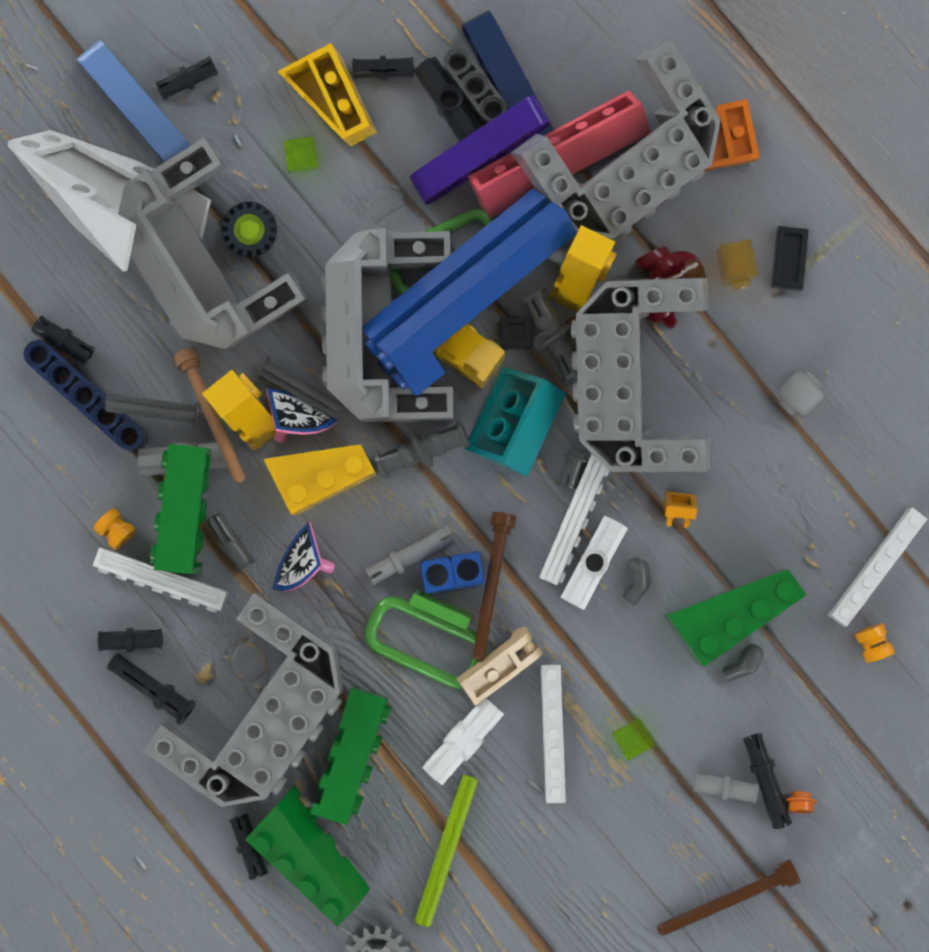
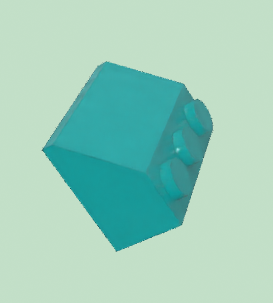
[464,366,566,477]

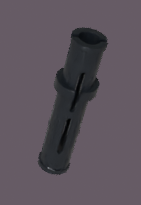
[742,733,792,829]

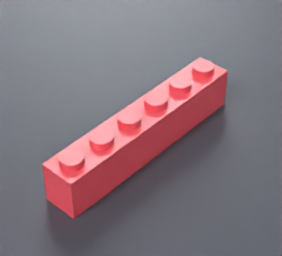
[468,90,651,219]

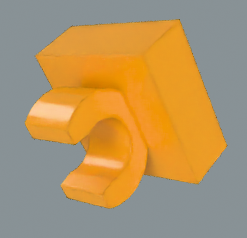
[663,491,698,528]

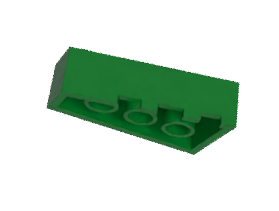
[150,444,212,574]
[664,569,807,667]
[310,686,392,825]
[245,785,370,926]

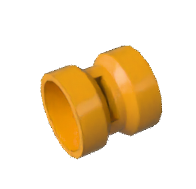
[93,507,137,551]
[854,623,895,663]

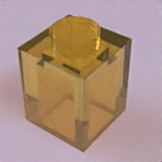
[716,239,758,289]

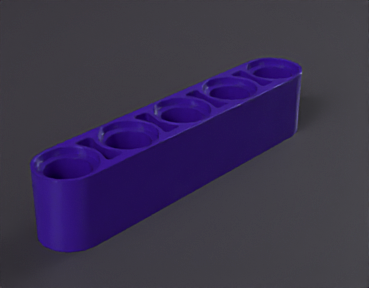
[409,95,551,205]

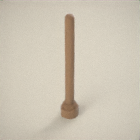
[173,347,245,483]

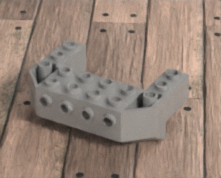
[511,41,721,239]
[118,137,309,349]
[321,228,454,423]
[571,277,710,472]
[142,593,343,807]

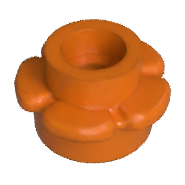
[786,791,817,814]

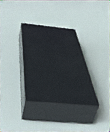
[771,226,809,291]

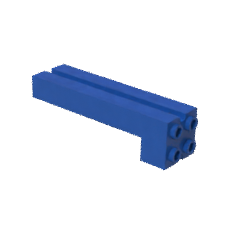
[363,188,577,397]

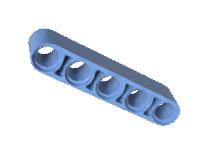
[76,39,191,162]

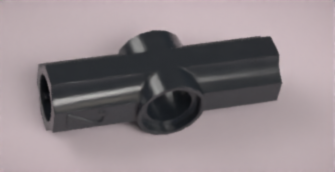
[414,56,482,142]

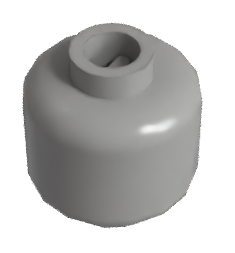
[778,370,825,416]

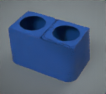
[420,550,485,595]

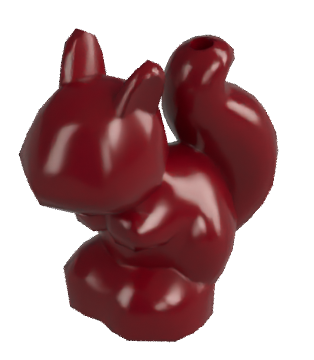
[635,246,705,328]

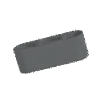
[444,47,507,126]

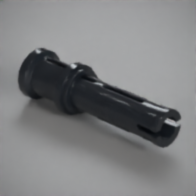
[106,653,196,725]

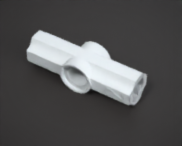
[560,515,628,610]
[422,698,504,785]

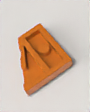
[704,99,760,171]

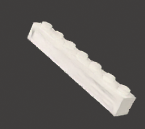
[539,454,609,586]
[827,507,928,627]
[93,547,230,613]
[540,664,566,803]

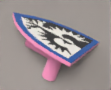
[266,388,338,443]
[272,521,335,592]

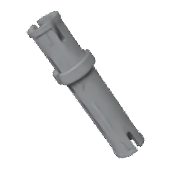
[365,525,456,586]

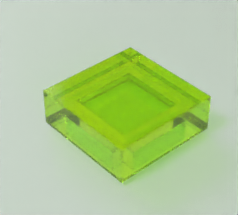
[283,136,319,173]
[612,718,655,761]

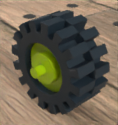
[222,202,277,257]

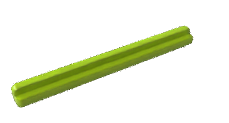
[415,774,478,927]

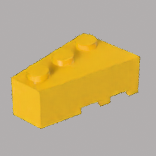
[277,43,377,146]
[548,225,617,313]
[432,323,505,390]
[202,370,276,452]
[263,444,377,516]

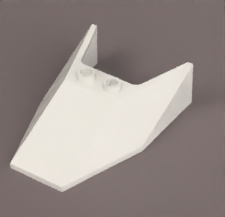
[8,130,211,272]

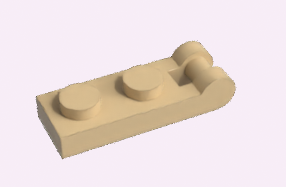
[456,627,542,706]

